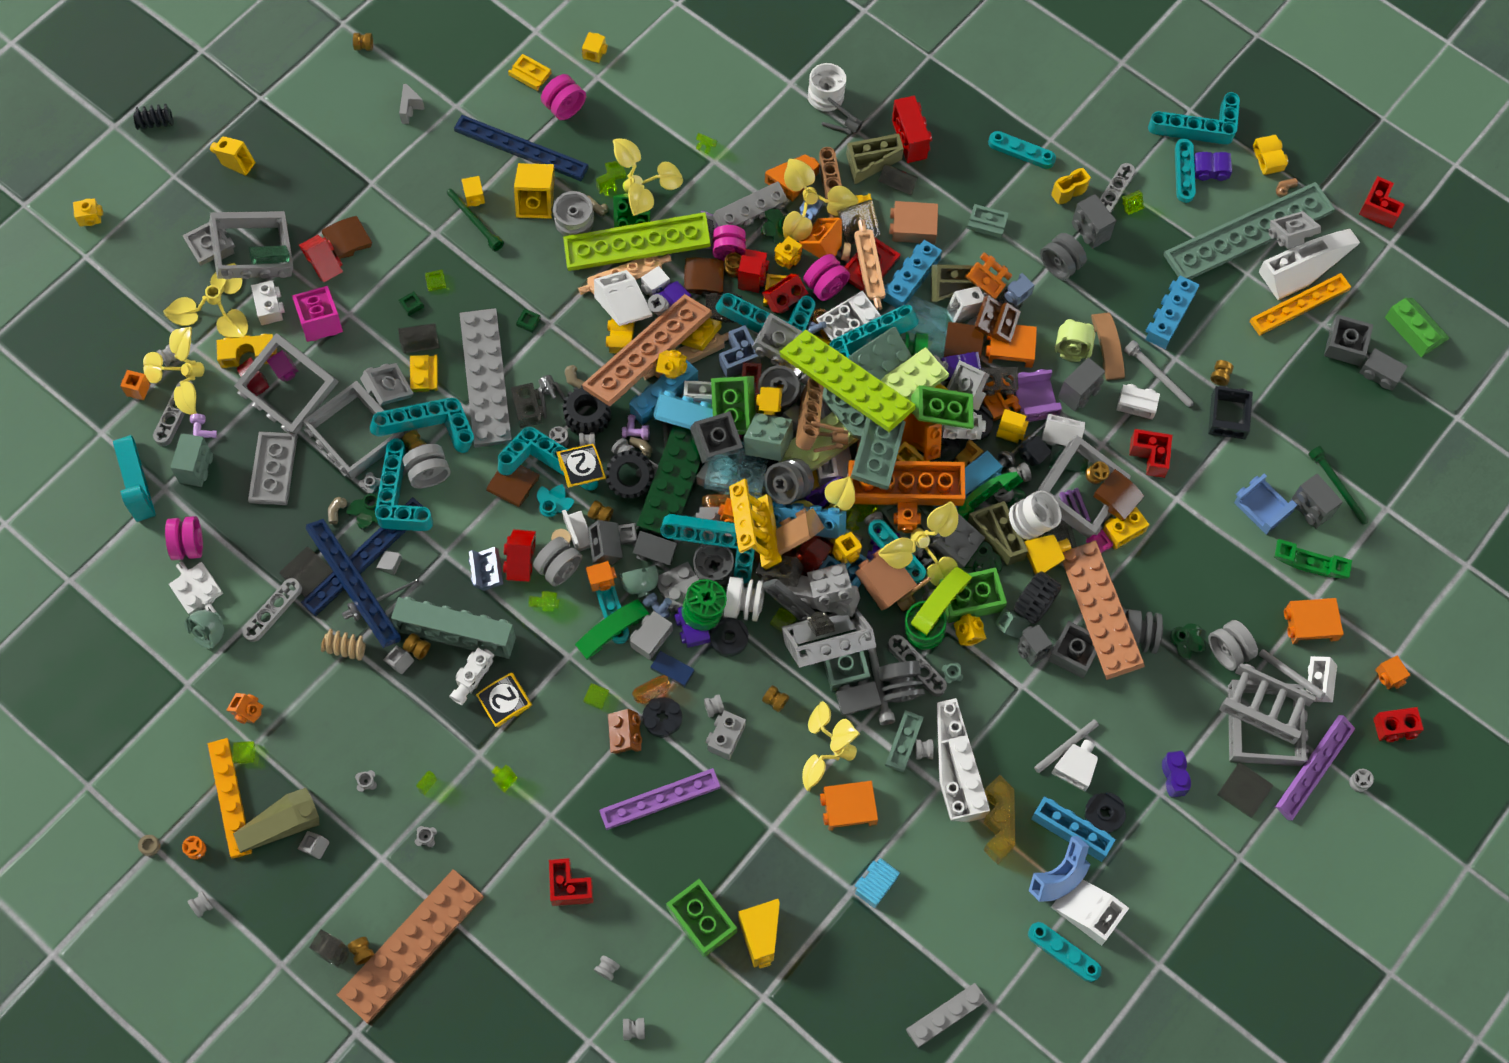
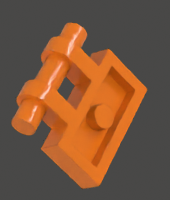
[966,252,1012,299]
[982,378,1021,421]

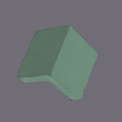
[995,607,1031,639]

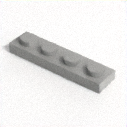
[906,983,987,1048]

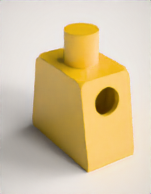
[210,137,256,176]
[1024,535,1071,575]

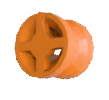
[182,836,206,860]

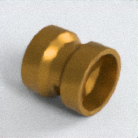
[353,33,373,51]
[725,252,742,277]
[1210,360,1234,386]
[402,430,426,451]
[587,500,614,522]
[403,633,431,660]
[762,685,789,712]
[347,937,375,965]

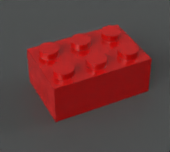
[892,95,932,163]

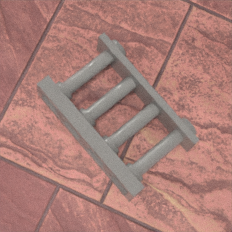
[1219,663,1316,744]

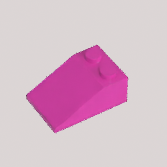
[292,286,343,342]

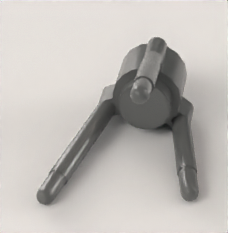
[821,98,863,135]
[538,375,566,419]

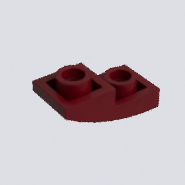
[236,357,270,396]

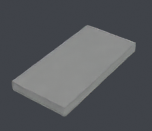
[248,432,298,505]

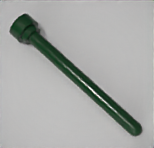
[447,189,504,252]
[1308,446,1368,525]

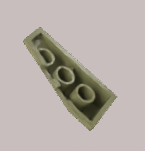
[233,788,319,853]

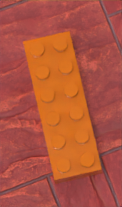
[848,460,965,506]

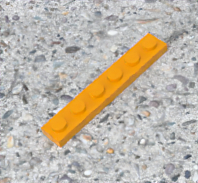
[1249,273,1351,336]
[207,738,252,859]

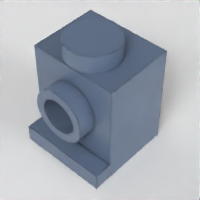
[1005,273,1035,306]

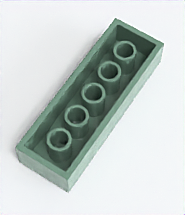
[391,597,516,659]

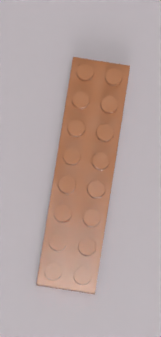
[582,294,712,406]
[1062,540,1145,680]
[337,869,484,1024]

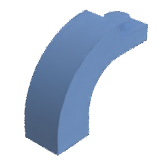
[1029,836,1090,902]

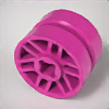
[712,225,746,261]

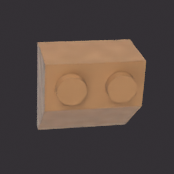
[776,508,825,555]

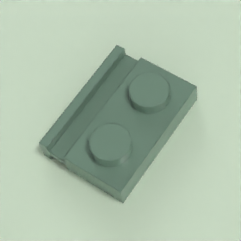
[967,204,1009,238]

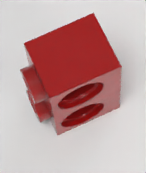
[762,274,808,313]
[1373,707,1424,742]

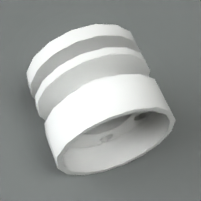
[808,63,846,111]
[1009,490,1062,540]
[724,576,764,622]

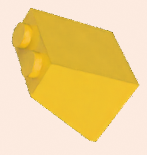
[514,163,555,219]
[738,899,780,968]

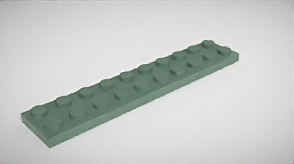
[1163,182,1335,280]

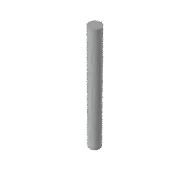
[1259,649,1326,699]
[1034,719,1099,773]

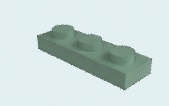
[885,710,924,773]

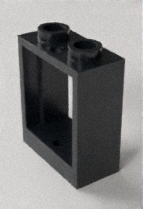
[1208,386,1253,440]

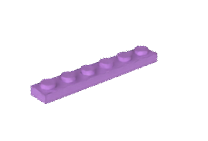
[1275,715,1355,820]
[599,768,720,830]

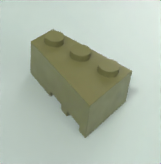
[846,134,904,184]
[931,265,990,302]
[967,501,1028,566]

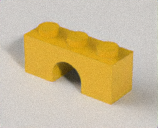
[217,334,277,368]

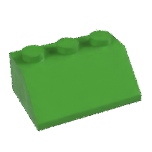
[1385,298,1450,357]
[911,385,974,429]

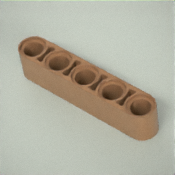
[819,147,847,230]
[796,377,824,451]

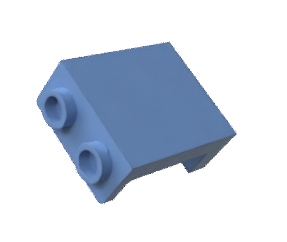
[1234,473,1297,535]

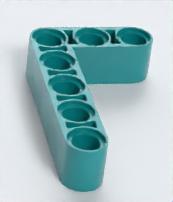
[1148,92,1240,145]
[716,293,815,333]
[830,305,919,359]
[370,398,474,453]
[498,427,599,490]
[113,435,156,522]
[375,438,433,531]
[660,514,757,584]

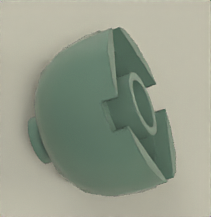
[619,565,659,598]
[184,610,224,649]

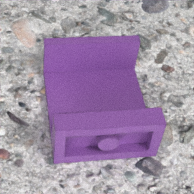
[1013,369,1062,422]

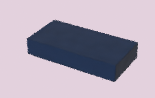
[651,651,695,687]

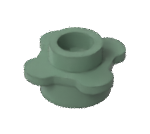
[942,663,963,683]

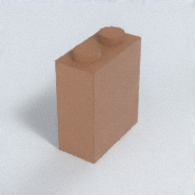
[889,201,938,244]
[854,548,917,610]

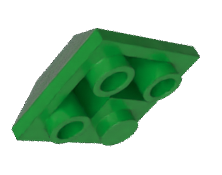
[613,193,650,228]

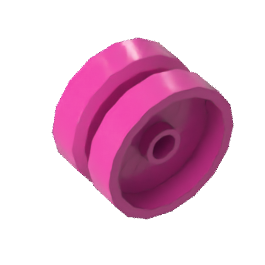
[541,74,586,120]
[803,254,850,301]
[165,516,203,560]

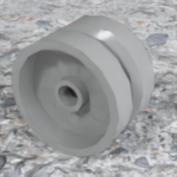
[553,191,594,236]
[402,444,451,488]
[533,537,582,586]
[1208,620,1258,671]

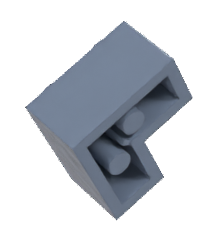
[719,325,761,377]

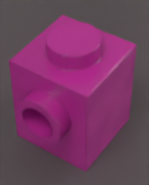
[267,350,299,382]

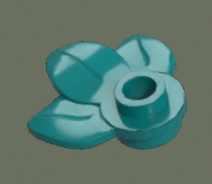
[537,484,574,517]

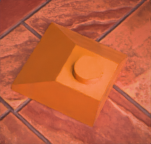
[798,218,842,258]

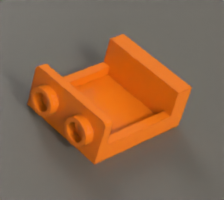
[985,325,1037,368]
[899,413,942,461]
[1284,598,1344,644]
[820,781,878,831]

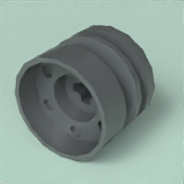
[693,544,735,587]
[1125,609,1163,654]
[878,660,925,703]

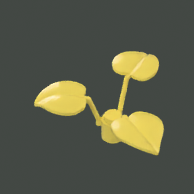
[613,139,683,216]
[783,159,858,241]
[163,263,248,338]
[143,327,204,415]
[790,476,855,554]
[878,501,958,586]
[802,701,860,792]

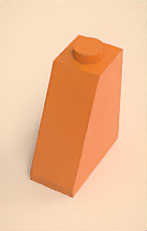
[765,154,819,202]

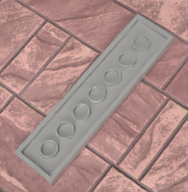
[460,308,512,448]

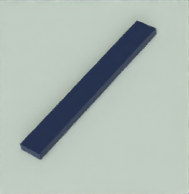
[454,115,589,181]
[301,497,424,617]
[305,519,401,648]

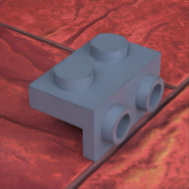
[469,547,503,591]

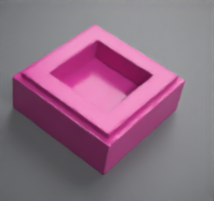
[1086,530,1113,553]

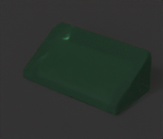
[249,245,290,264]
[1049,445,1089,473]

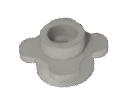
[359,472,381,494]
[355,770,377,792]
[415,826,437,847]

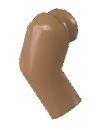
[1276,178,1298,197]

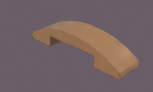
[1091,312,1125,381]

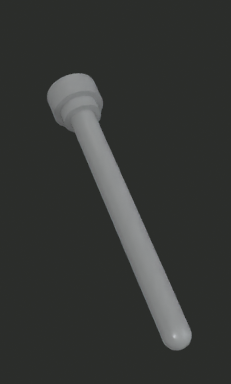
[1124,340,1194,407]
[868,648,895,725]

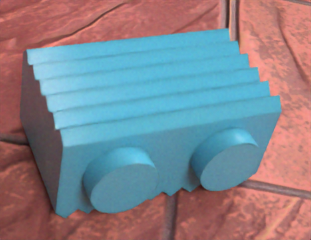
[855,858,900,908]

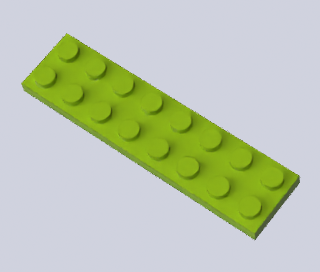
[563,212,711,271]
[779,330,916,432]

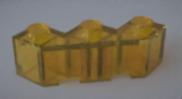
[983,775,1015,864]

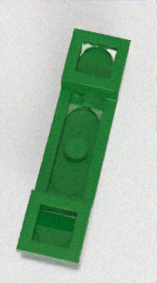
[957,472,1023,521]
[1274,539,1352,579]
[575,599,650,660]

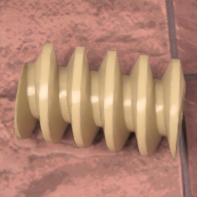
[321,629,366,661]

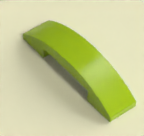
[911,566,972,635]

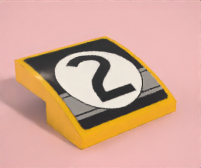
[556,444,606,488]
[476,673,532,728]

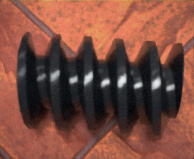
[133,104,174,130]

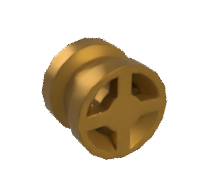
[1086,461,1109,484]

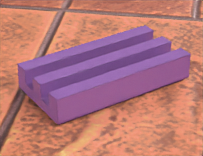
[1059,488,1091,528]

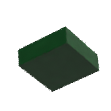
[399,291,424,316]
[516,308,541,333]

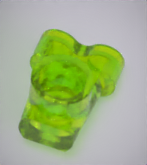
[528,591,559,612]

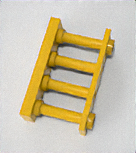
[729,479,782,569]

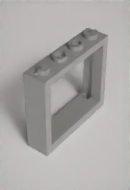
[209,211,293,280]
[234,333,339,434]
[303,381,404,480]
[1037,435,1131,538]
[781,608,876,667]
[1228,680,1309,767]

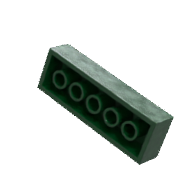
[636,425,702,542]

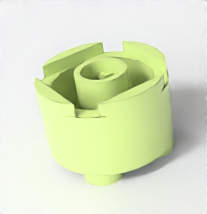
[1055,319,1095,362]

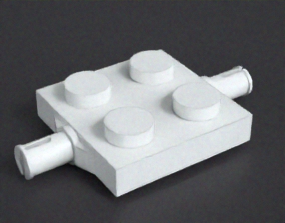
[169,562,223,615]

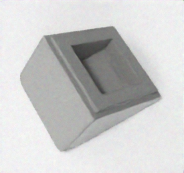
[376,551,403,575]
[384,645,414,674]
[298,831,329,859]

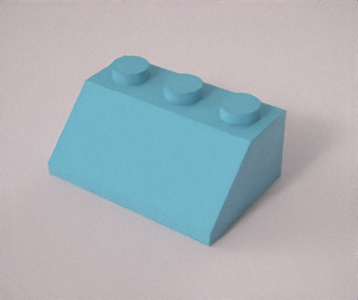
[654,390,713,429]

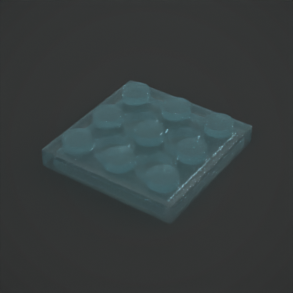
[704,442,769,497]

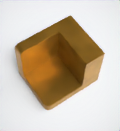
[955,440,983,467]

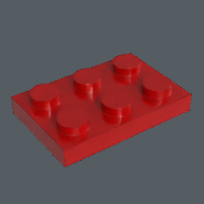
[845,237,901,294]

